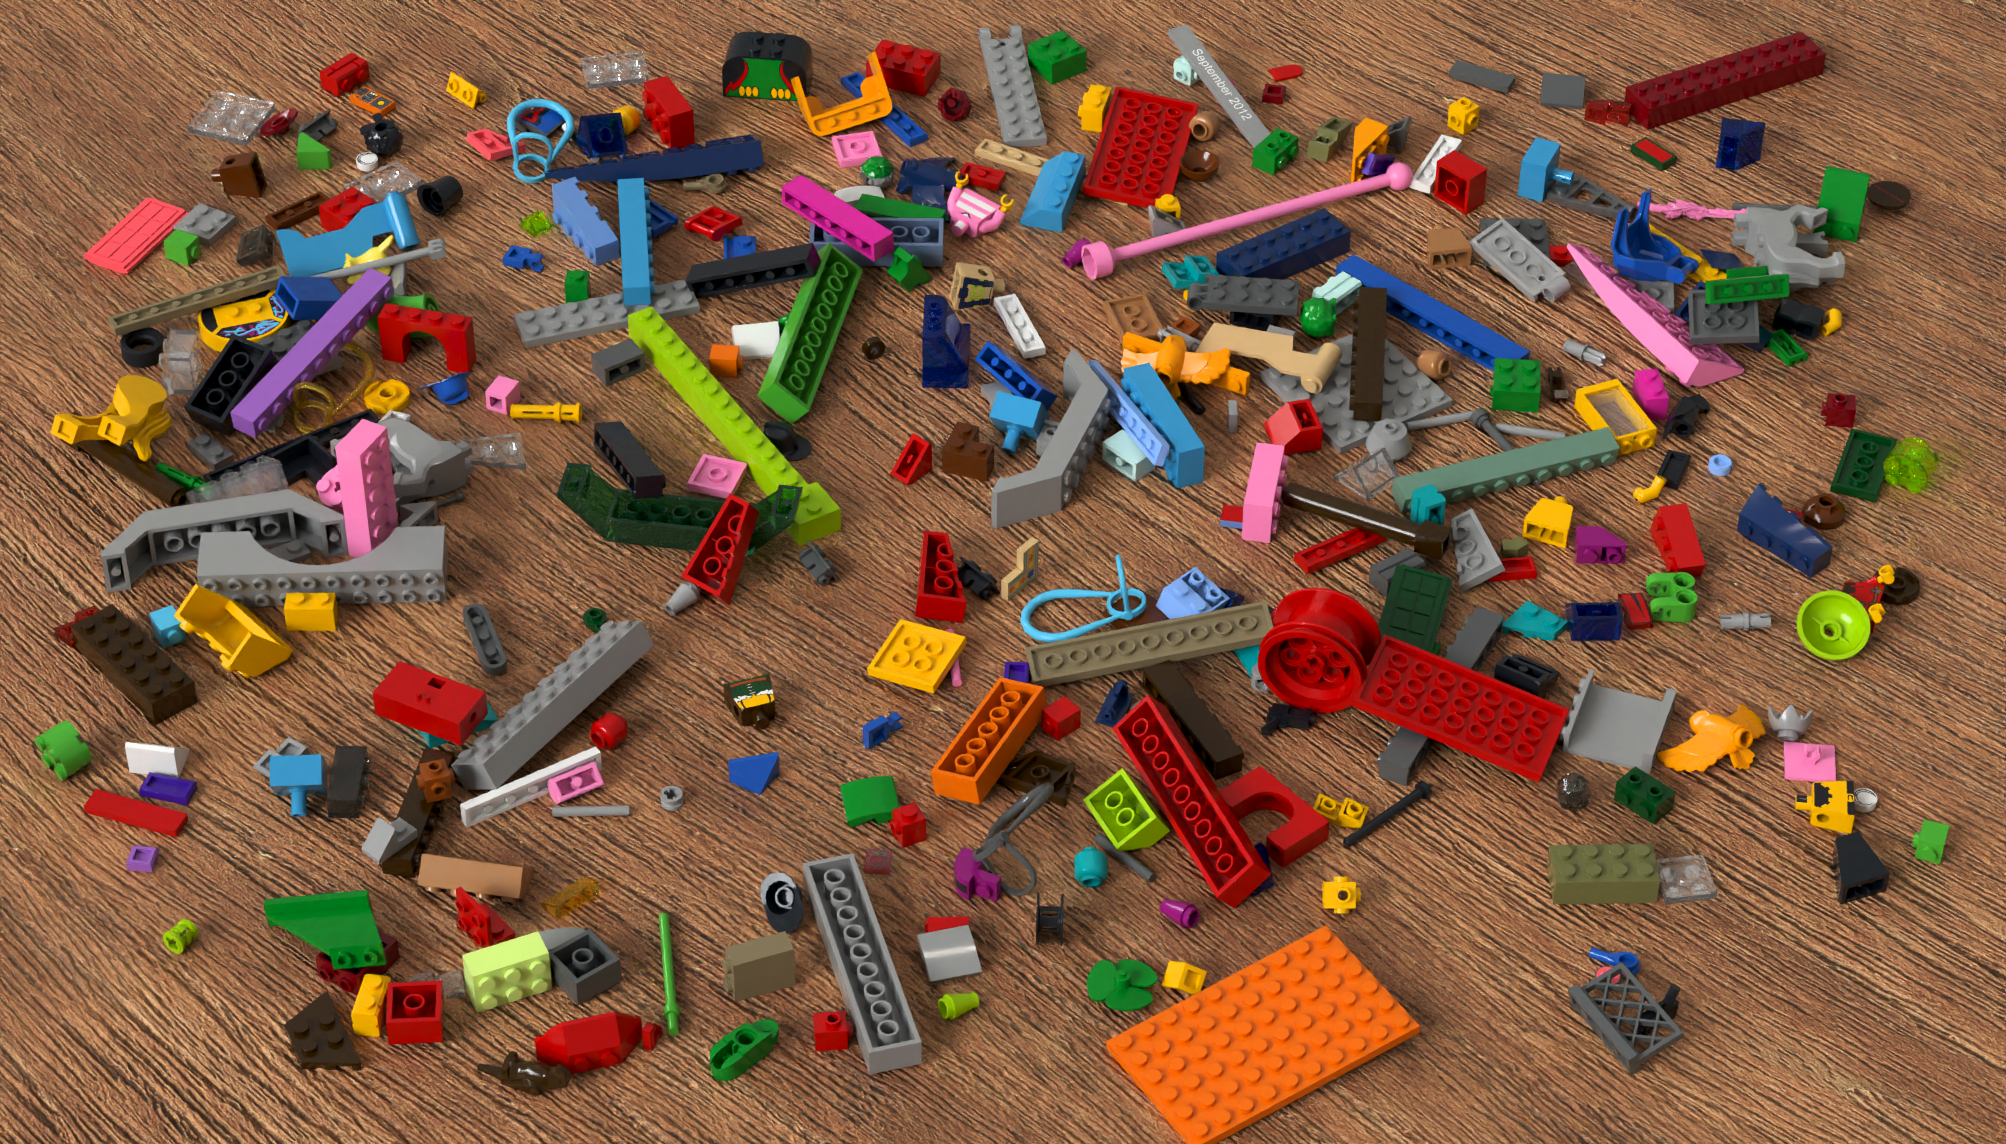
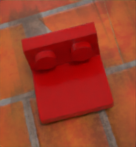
[455,887,516,948]

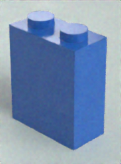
[274,276,343,320]

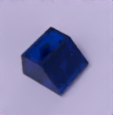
[1716,118,1765,170]
[1565,602,1623,641]

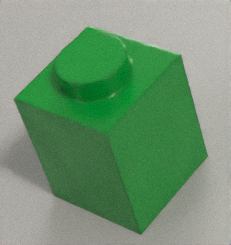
[564,270,591,303]

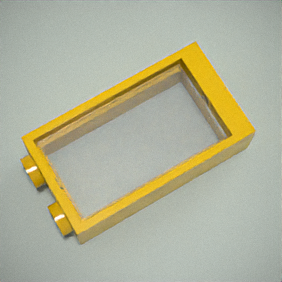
[1574,379,1657,456]

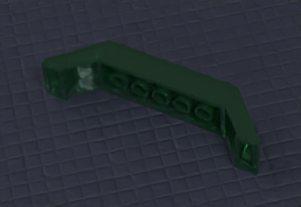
[557,462,803,557]

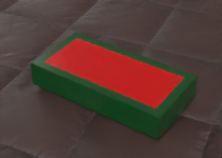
[1630,137,1677,171]

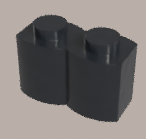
[1772,299,1825,340]

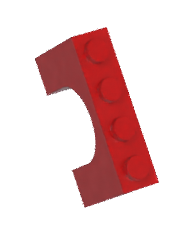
[378,303,476,373]
[1219,766,1329,868]

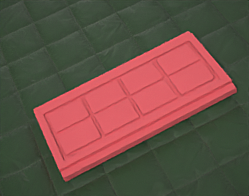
[84,197,189,275]

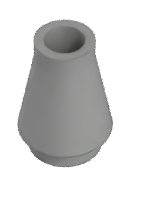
[664,581,700,616]

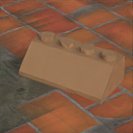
[418,853,535,903]

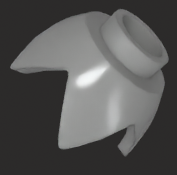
[1768,704,1813,741]

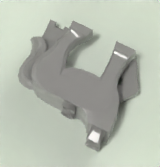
[1731,204,1845,292]
[330,418,474,515]

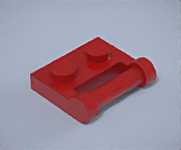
[684,206,743,242]

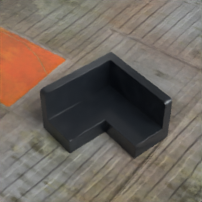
[270,434,337,487]

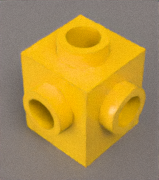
[1447,97,1480,135]
[1322,876,1361,913]

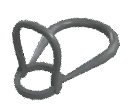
[972,782,1054,896]

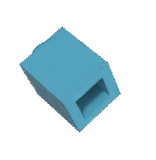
[149,605,186,648]

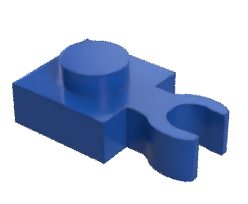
[863,712,903,749]

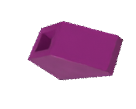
[1574,526,1627,564]

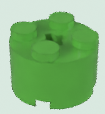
[34,720,93,781]

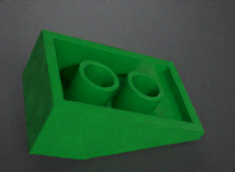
[1813,166,1870,242]

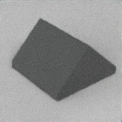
[1540,73,1586,110]

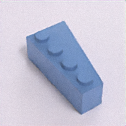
[552,177,620,266]

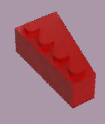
[681,493,759,605]
[915,530,967,623]

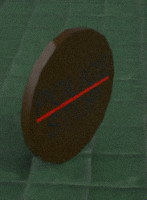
[1867,181,1911,210]

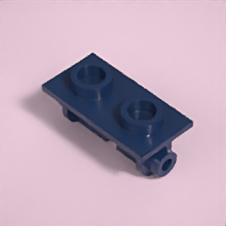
[1095,680,1134,727]

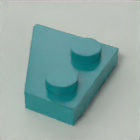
[1503,600,1568,641]

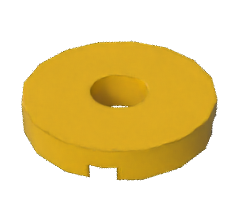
[364,379,411,415]

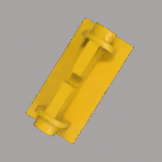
[446,71,487,109]

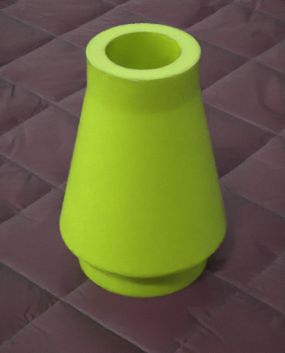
[938,992,979,1020]

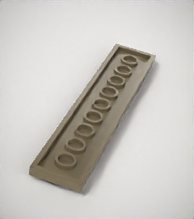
[1025,601,1274,687]

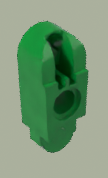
[710,1019,779,1081]

